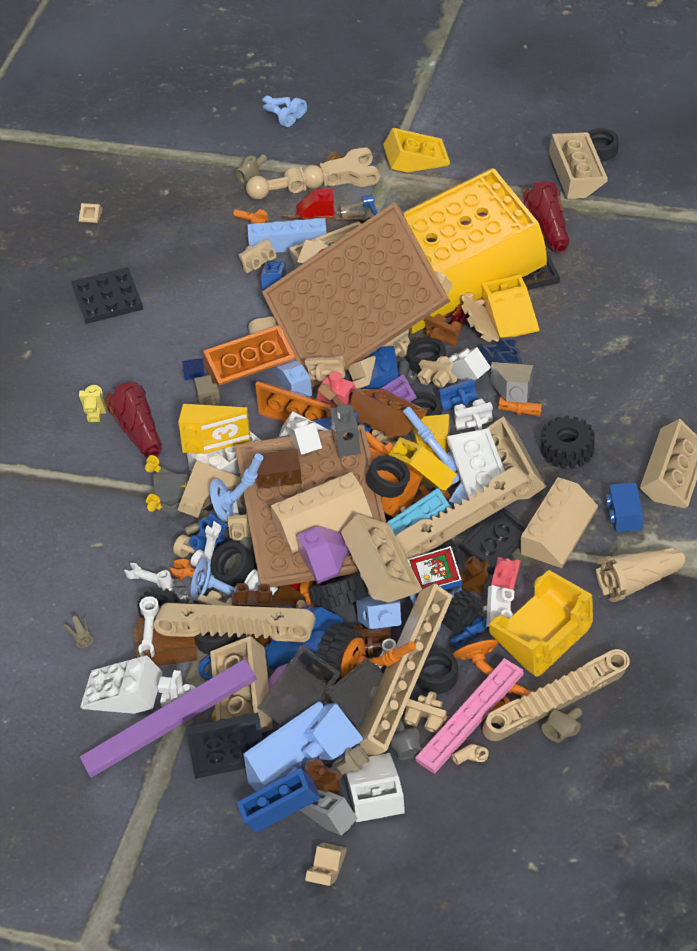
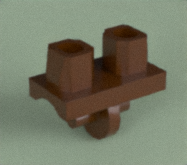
[457,556,490,594]
[231,583,273,608]
[352,625,391,657]
[304,758,343,794]

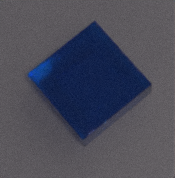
[182,358,205,380]

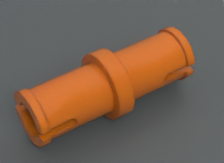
[498,397,542,417]

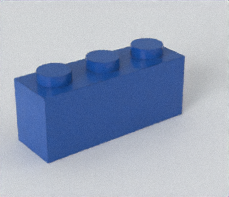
[237,768,320,833]

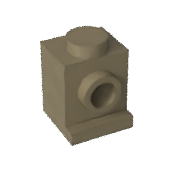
[194,375,221,406]

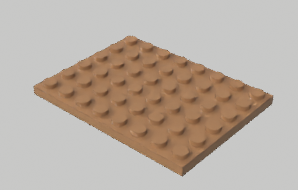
[262,202,450,391]
[235,425,386,588]

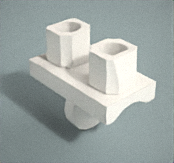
[454,399,493,431]
[483,585,514,627]
[158,670,196,707]

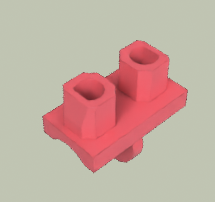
[491,557,520,591]

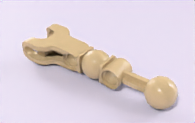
[246,148,380,200]

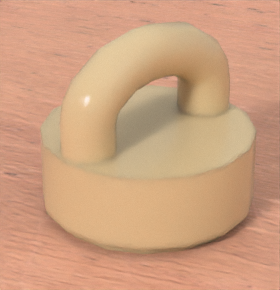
[173,535,196,558]

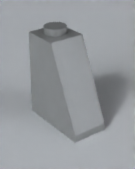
[491,362,533,403]

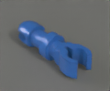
[451,616,488,648]

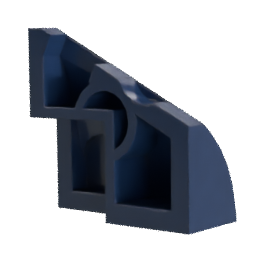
[479,337,523,366]

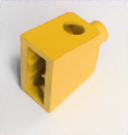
[410,414,450,459]

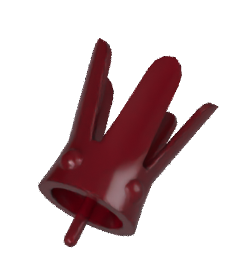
[445,304,470,326]

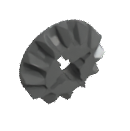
[171,579,195,613]

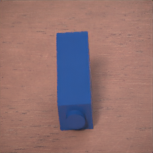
[265,631,325,678]

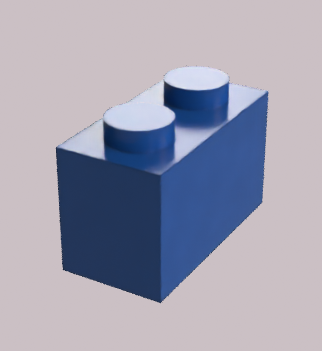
[606,482,643,532]

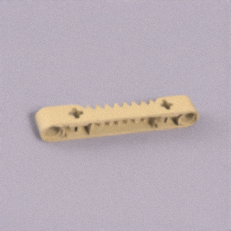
[396,466,533,559]
[154,603,316,642]
[483,649,630,741]

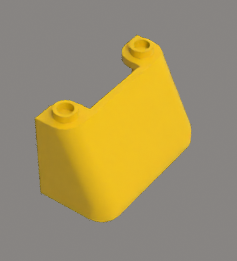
[489,570,593,677]

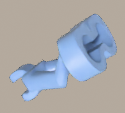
[262,96,307,127]

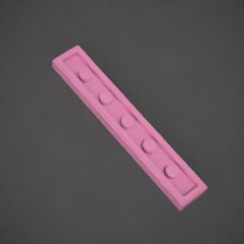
[415,658,524,774]

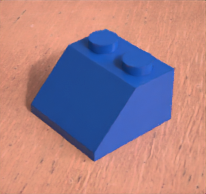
[359,346,398,389]

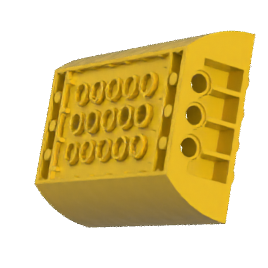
[403,168,547,334]

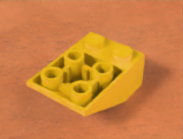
[482,275,539,338]

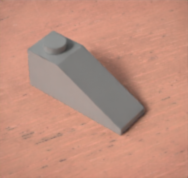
[300,790,358,836]

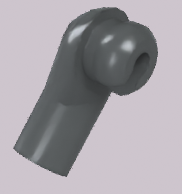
[398,361,417,385]

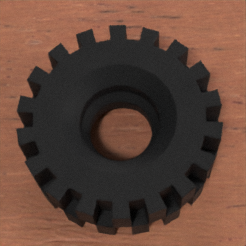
[541,416,595,469]
[308,572,369,610]
[314,624,362,685]

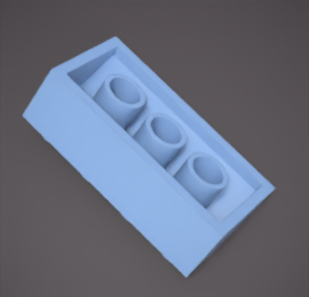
[248,218,326,253]
[244,701,324,791]

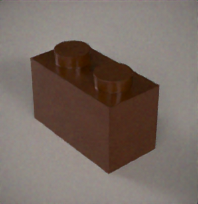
[254,449,302,489]

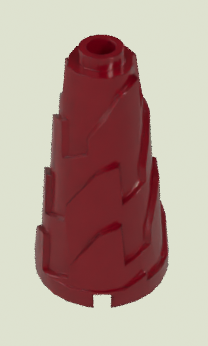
[522,181,570,253]
[105,382,162,458]

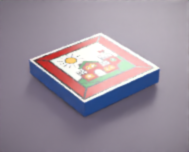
[407,547,463,595]

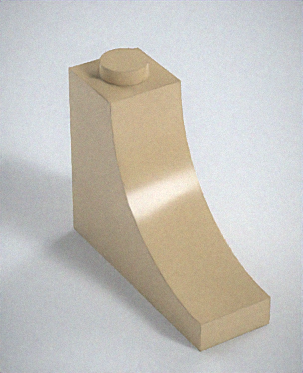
[178,461,245,518]

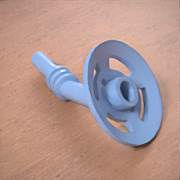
[403,407,461,485]
[210,453,263,522]
[191,557,235,601]

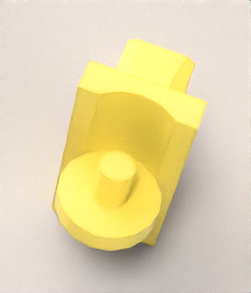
[79,385,107,422]

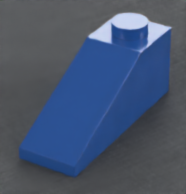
[261,261,286,298]

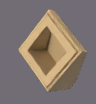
[79,203,103,223]

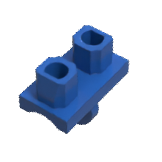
[438,379,478,411]
[188,512,228,551]

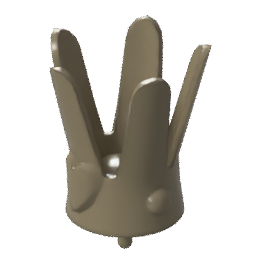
[336,201,365,219]
[64,616,93,648]

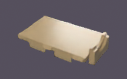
[461,292,500,342]

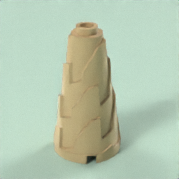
[596,548,685,602]

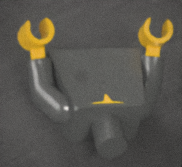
[145,455,189,518]

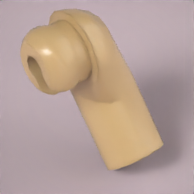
[452,744,489,765]

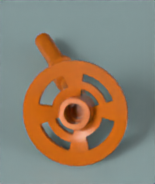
[340,637,416,683]
[453,640,532,697]

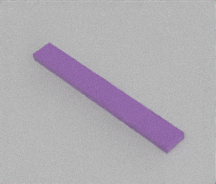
[80,659,257,778]

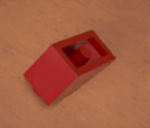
[296,188,335,218]

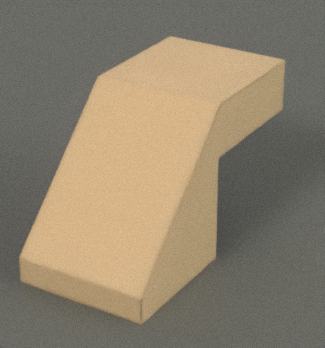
[348,356,376,389]
[305,842,347,886]

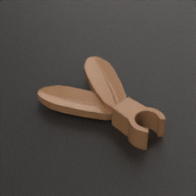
[318,383,344,406]

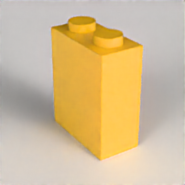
[388,437,457,491]

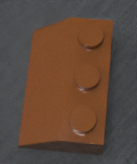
[350,389,427,438]

